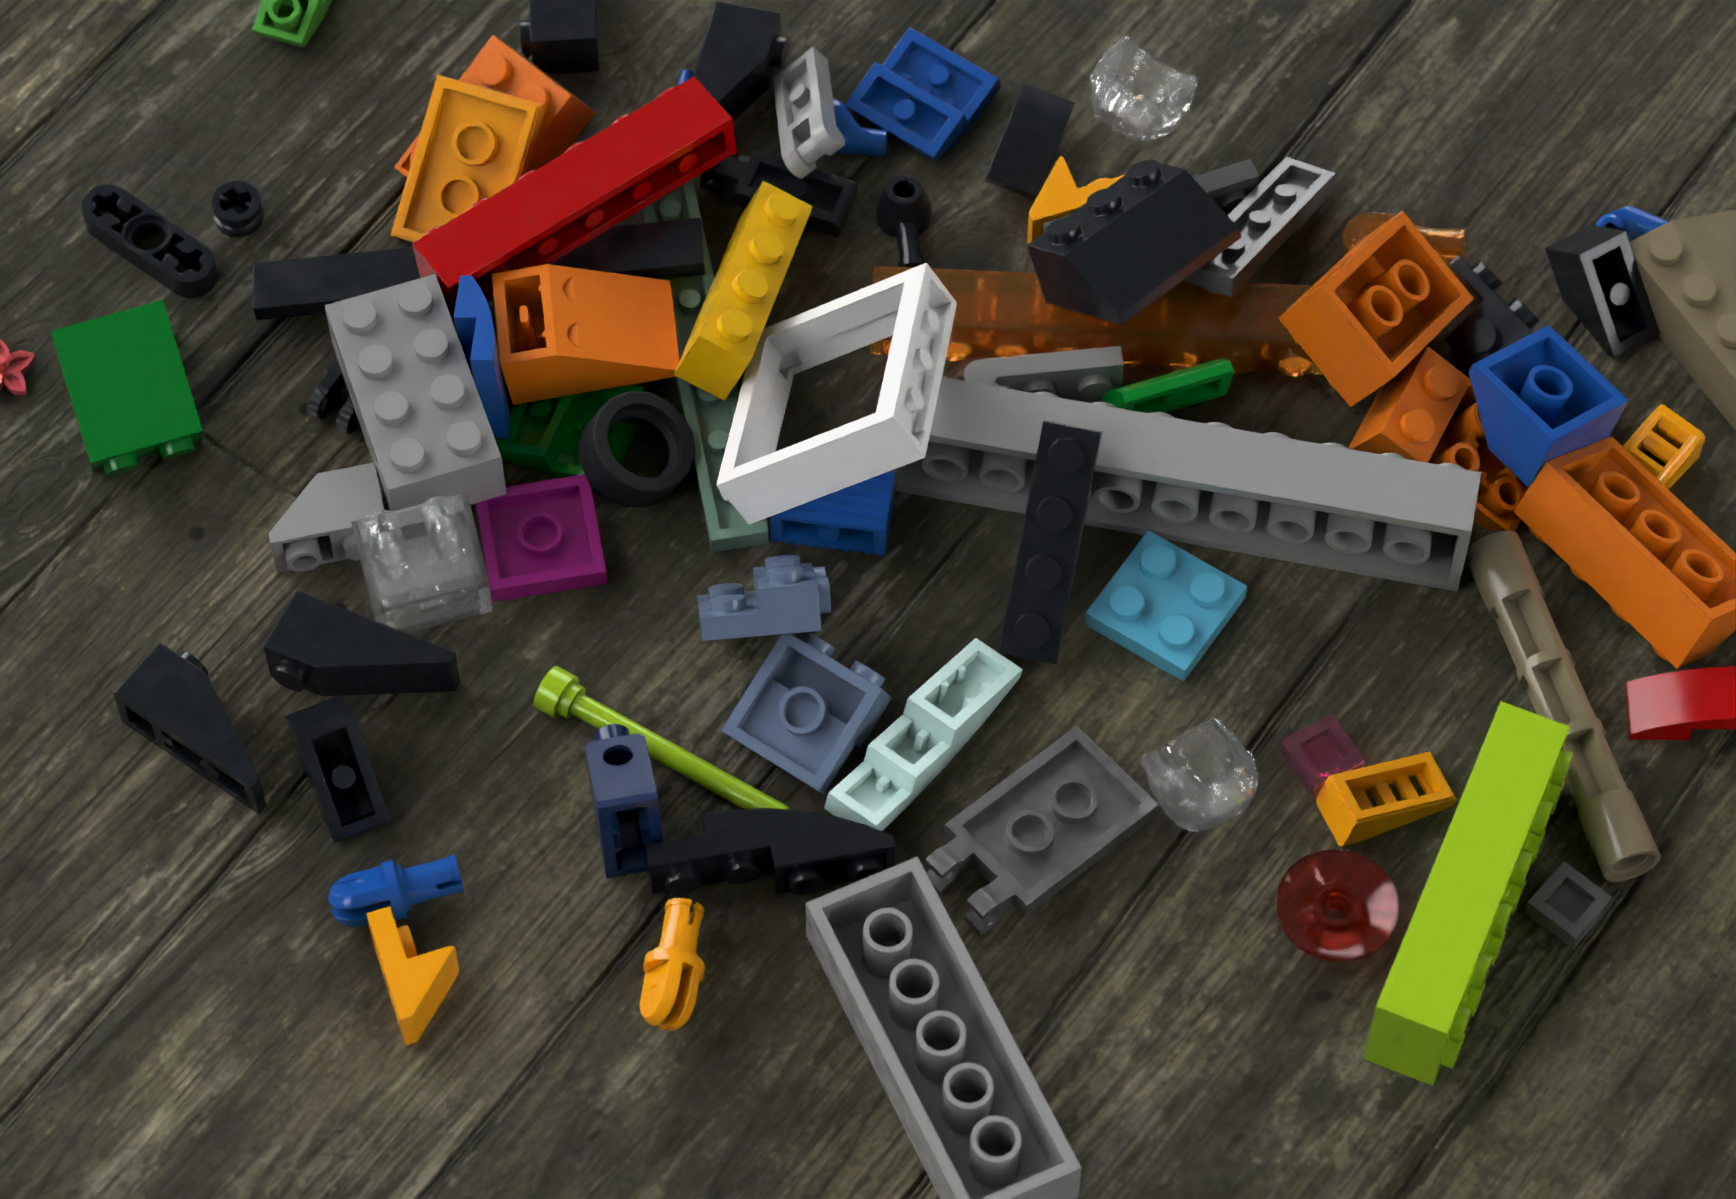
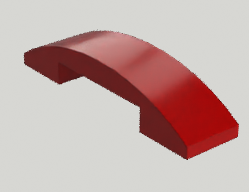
[1625,666,1736,740]

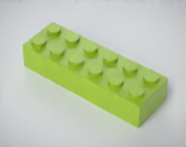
[1363,701,1574,1086]

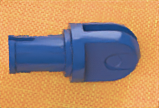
[328,854,464,927]

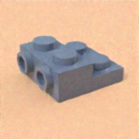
[697,555,831,641]
[721,632,892,795]

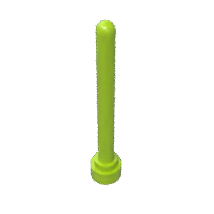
[533,666,790,810]

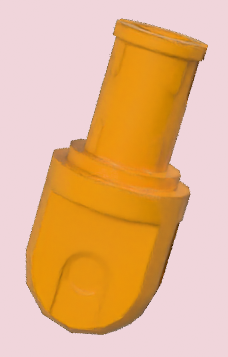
[640,898,705,1031]

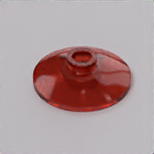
[1276,849,1399,962]

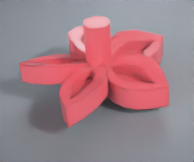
[0,339,36,396]

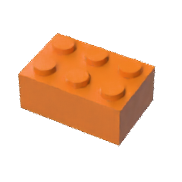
[1278,210,1474,408]

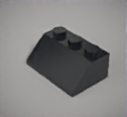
[1027,160,1242,325]

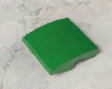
[1100,359,1234,413]
[497,385,646,490]

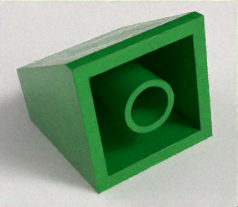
[51,300,204,476]

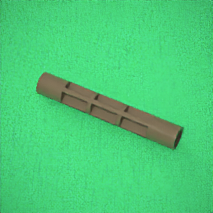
[1465,531,1661,882]

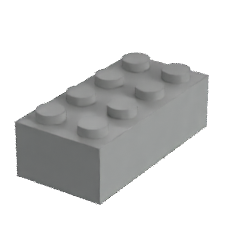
[325,274,507,527]

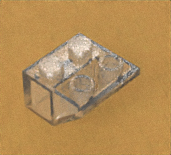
[351,493,493,633]

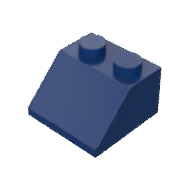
[1469,325,1629,488]

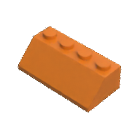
[1514,436,1736,669]

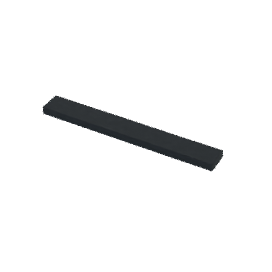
[253,218,706,320]

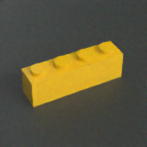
[674,181,813,401]

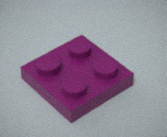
[475,474,608,602]

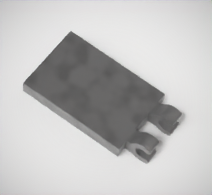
[925,726,1159,935]

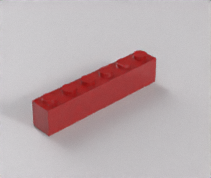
[412,76,737,317]

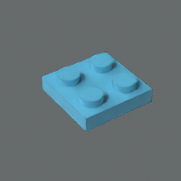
[1084,530,1247,682]

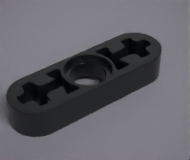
[81,184,218,298]

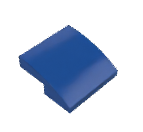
[845,27,1001,162]
[454,275,510,438]

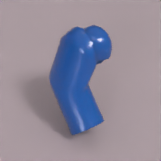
[833,99,888,157]
[1595,206,1669,242]

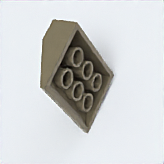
[1630,210,1736,431]

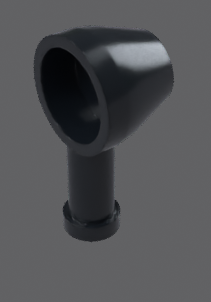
[876,175,932,274]

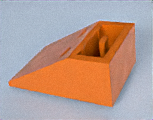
[394,35,596,177]
[492,264,680,405]
[1348,346,1529,532]

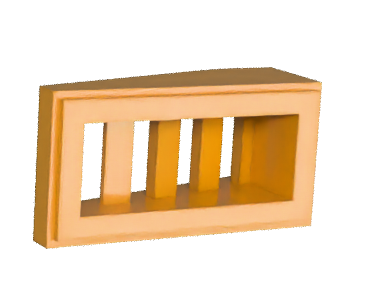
[1623,404,1705,490]
[1316,752,1457,847]

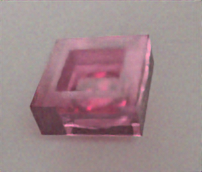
[1280,714,1365,797]

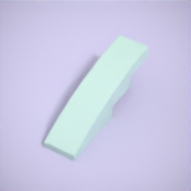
[824,638,1023,831]

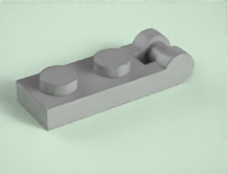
[773,47,845,179]
[964,346,1124,402]

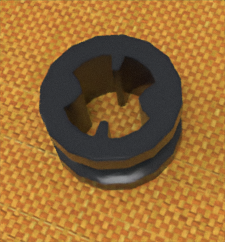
[211,181,264,237]

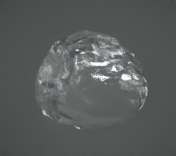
[1090,35,1198,141]
[1140,717,1259,832]

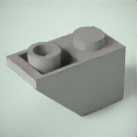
[269,463,392,573]

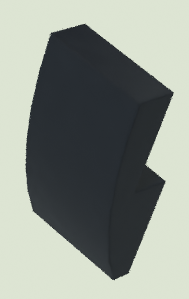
[985,83,1075,200]

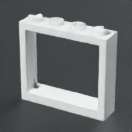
[716,263,957,524]

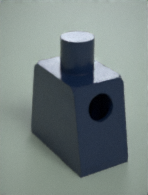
[585,724,663,878]

